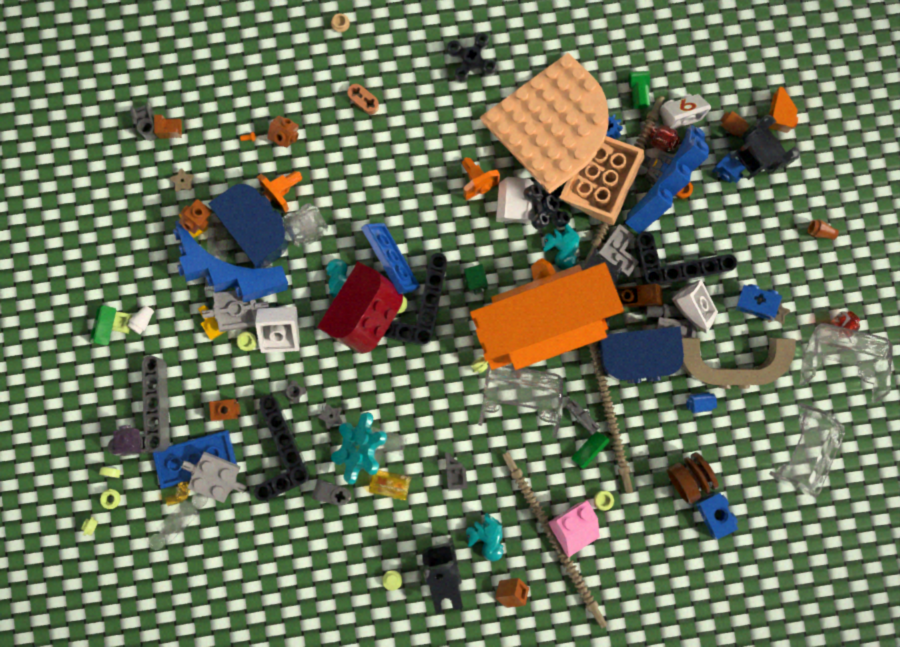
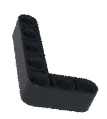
[634,231,737,286]
[382,253,447,346]
[254,395,310,501]

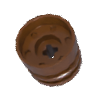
[667,452,719,505]

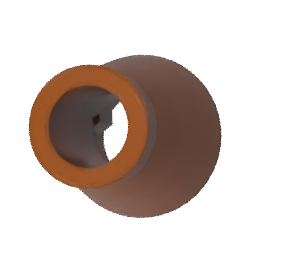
[808,219,839,240]

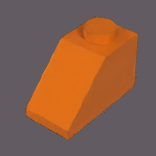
[769,87,798,133]

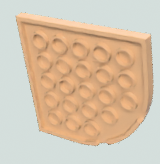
[480,53,609,194]

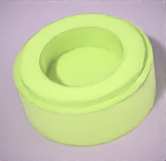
[237,332,257,351]
[99,467,121,478]
[594,490,614,511]

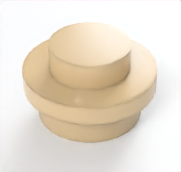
[331,13,350,32]

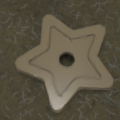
[170,168,195,192]
[768,302,790,324]

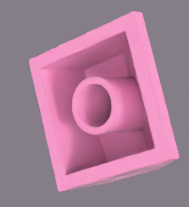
[548,501,600,557]

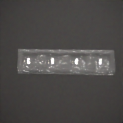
[205,215,228,291]

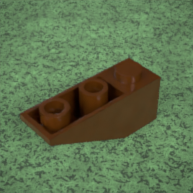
[616,284,663,308]

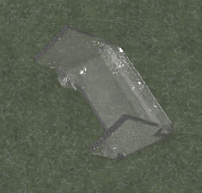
[800,323,893,403]
[478,365,564,438]
[769,402,845,498]

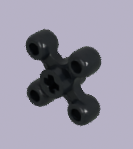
[447,33,497,84]
[523,184,570,230]

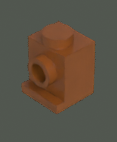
[209,399,241,422]

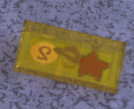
[369,470,411,500]

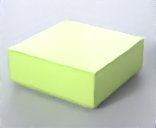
[112,311,133,334]

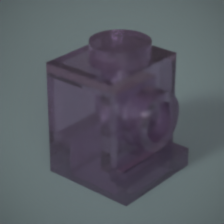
[113,425,141,456]

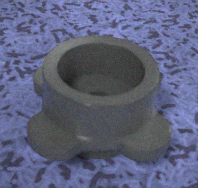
[283,381,306,404]

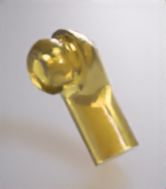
[165,482,190,506]

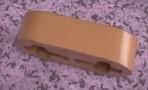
[348,84,379,115]

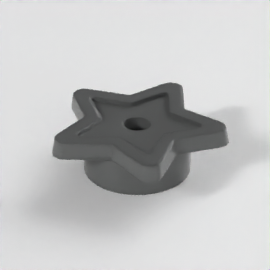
[318,404,343,429]

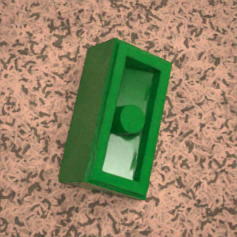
[89,305,116,345]
[571,431,610,469]

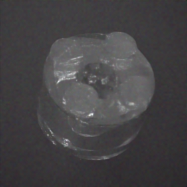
[284,203,329,247]

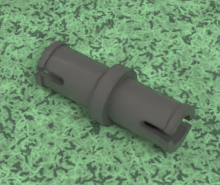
[644,304,684,319]
[565,399,600,436]

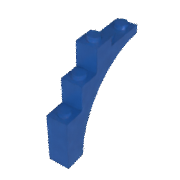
[625,125,709,234]
[173,220,288,303]

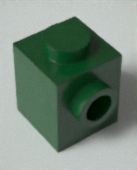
[462,264,489,295]

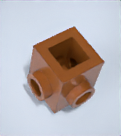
[267,116,299,148]
[179,199,213,234]

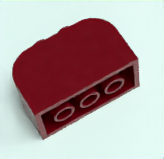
[317,262,403,354]

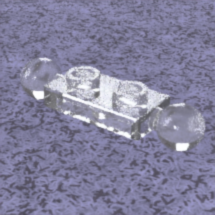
[149,492,208,550]

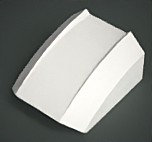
[496,177,535,225]
[672,280,718,334]

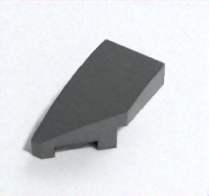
[445,452,468,491]

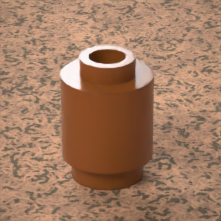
[720,110,749,137]

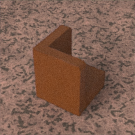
[154,114,182,139]
[495,578,529,608]

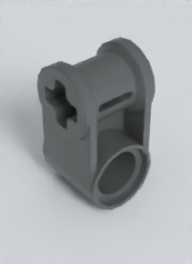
[130,102,158,141]
[312,479,351,506]

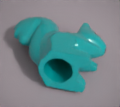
[544,223,580,270]
[326,259,348,298]
[466,513,504,562]

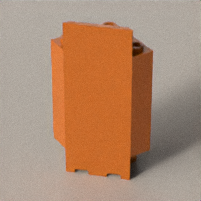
[470,262,624,370]

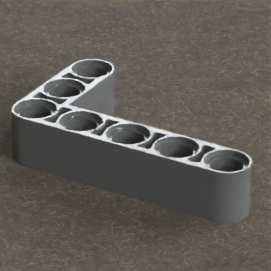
[108,355,170,456]

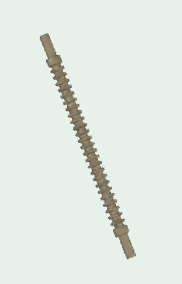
[584,96,665,264]
[587,342,633,494]
[502,452,607,629]

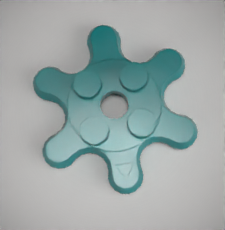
[331,412,387,485]

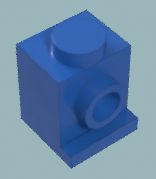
[712,153,746,183]

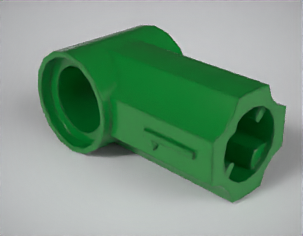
[628,71,650,109]

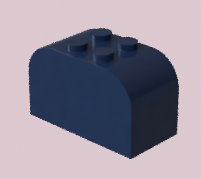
[208,184,289,269]
[598,326,684,384]

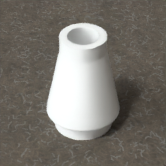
[127,305,154,335]

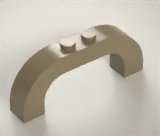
[681,337,796,389]

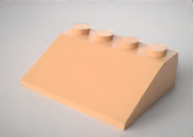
[559,136,644,225]

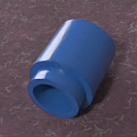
[686,392,717,414]

